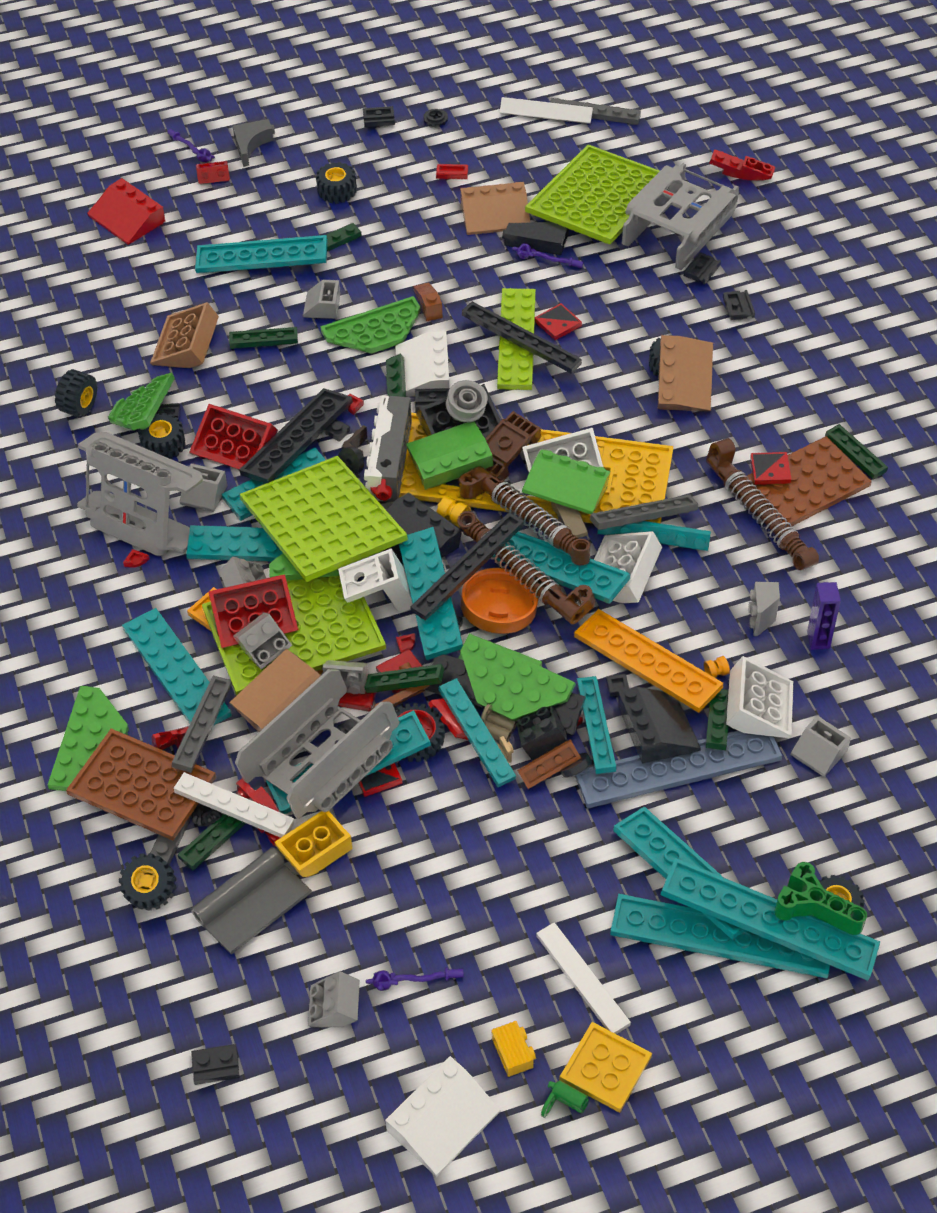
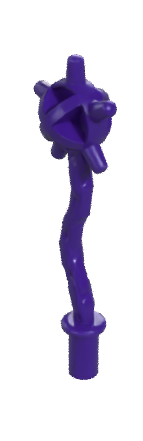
[167,129,215,163]
[512,243,584,268]
[365,967,464,991]

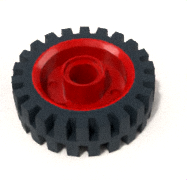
[395,703,445,762]

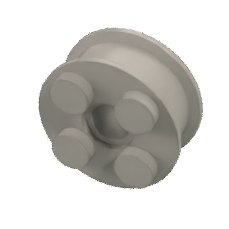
[446,380,488,422]

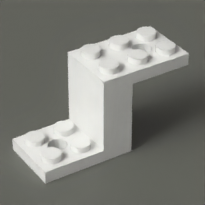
[338,549,447,613]

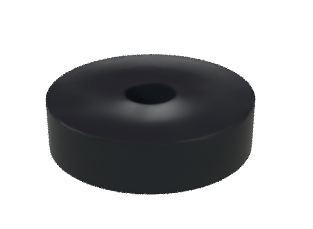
[338,446,364,475]
[560,753,592,778]

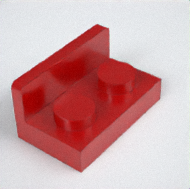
[196,161,230,184]

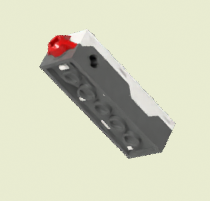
[364,395,412,502]

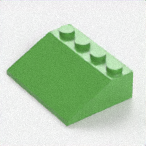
[406,421,493,490]
[522,449,611,514]

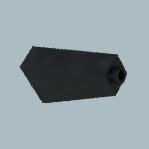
[502,222,569,255]

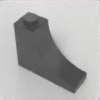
[233,119,275,167]

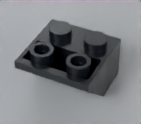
[516,706,568,761]

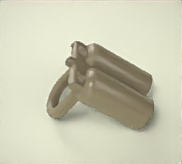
[481,704,517,742]

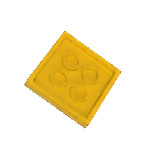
[559,1022,652,1113]

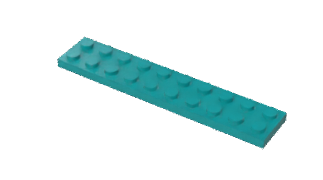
[660,858,880,981]
[610,894,830,978]

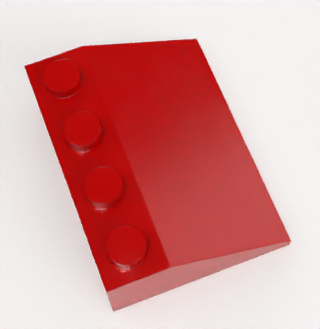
[87,178,166,245]
[189,404,278,470]
[208,574,298,648]

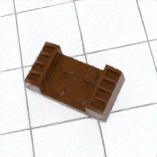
[485,411,541,481]

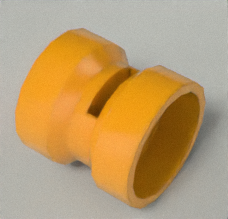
[704,656,730,678]

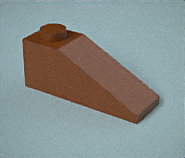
[413,283,443,322]

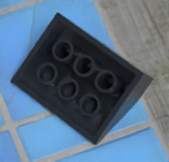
[416,384,501,439]
[386,493,462,558]
[618,687,701,764]

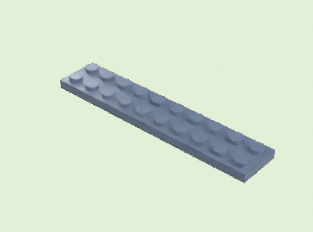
[575,731,782,809]

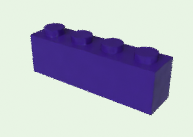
[807,582,841,650]

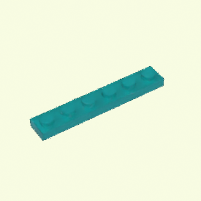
[597,521,711,551]
[577,676,616,774]
[439,678,516,787]

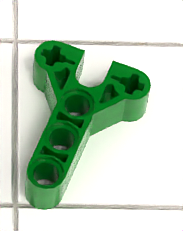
[774,862,867,935]

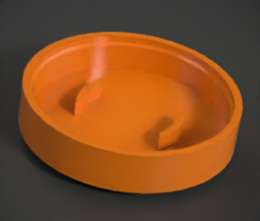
[461,568,538,634]

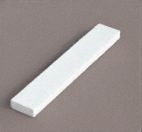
[500,97,593,124]
[536,922,631,1034]

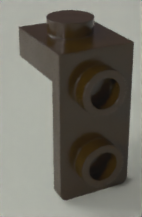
[342,425,368,458]

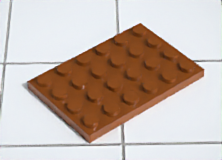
[746,436,872,528]
[66,729,216,841]

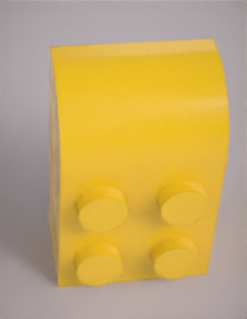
[275,811,353,877]

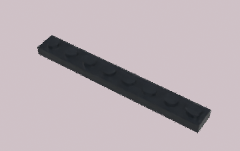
[462,301,582,374]
[410,512,524,621]

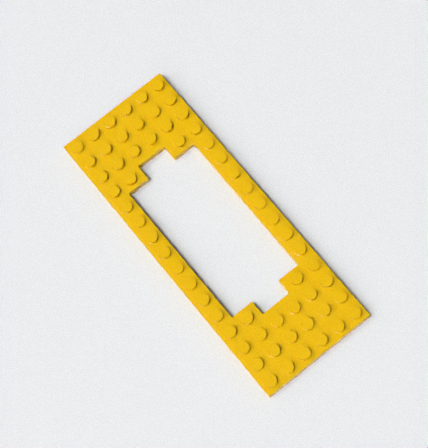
[399,413,674,523]

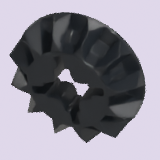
[423,109,448,127]
[191,804,223,827]

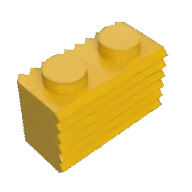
[491,1021,536,1077]

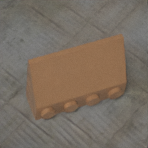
[460,182,531,235]
[150,302,219,368]
[658,335,713,411]
[229,648,321,732]

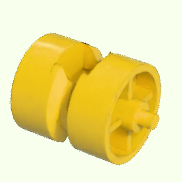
[436,496,471,528]

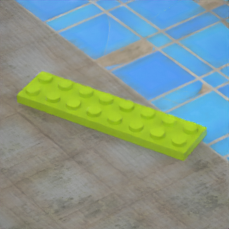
[497,288,536,390]

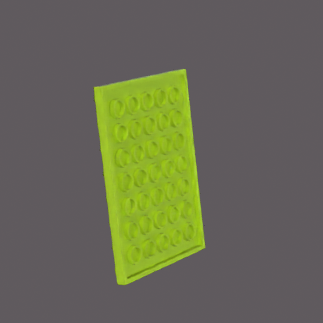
[525,144,660,245]
[202,575,386,696]

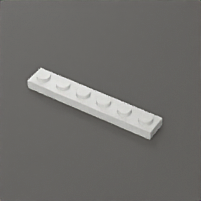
[174,772,295,837]

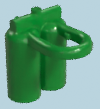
[541,1081,589,1118]

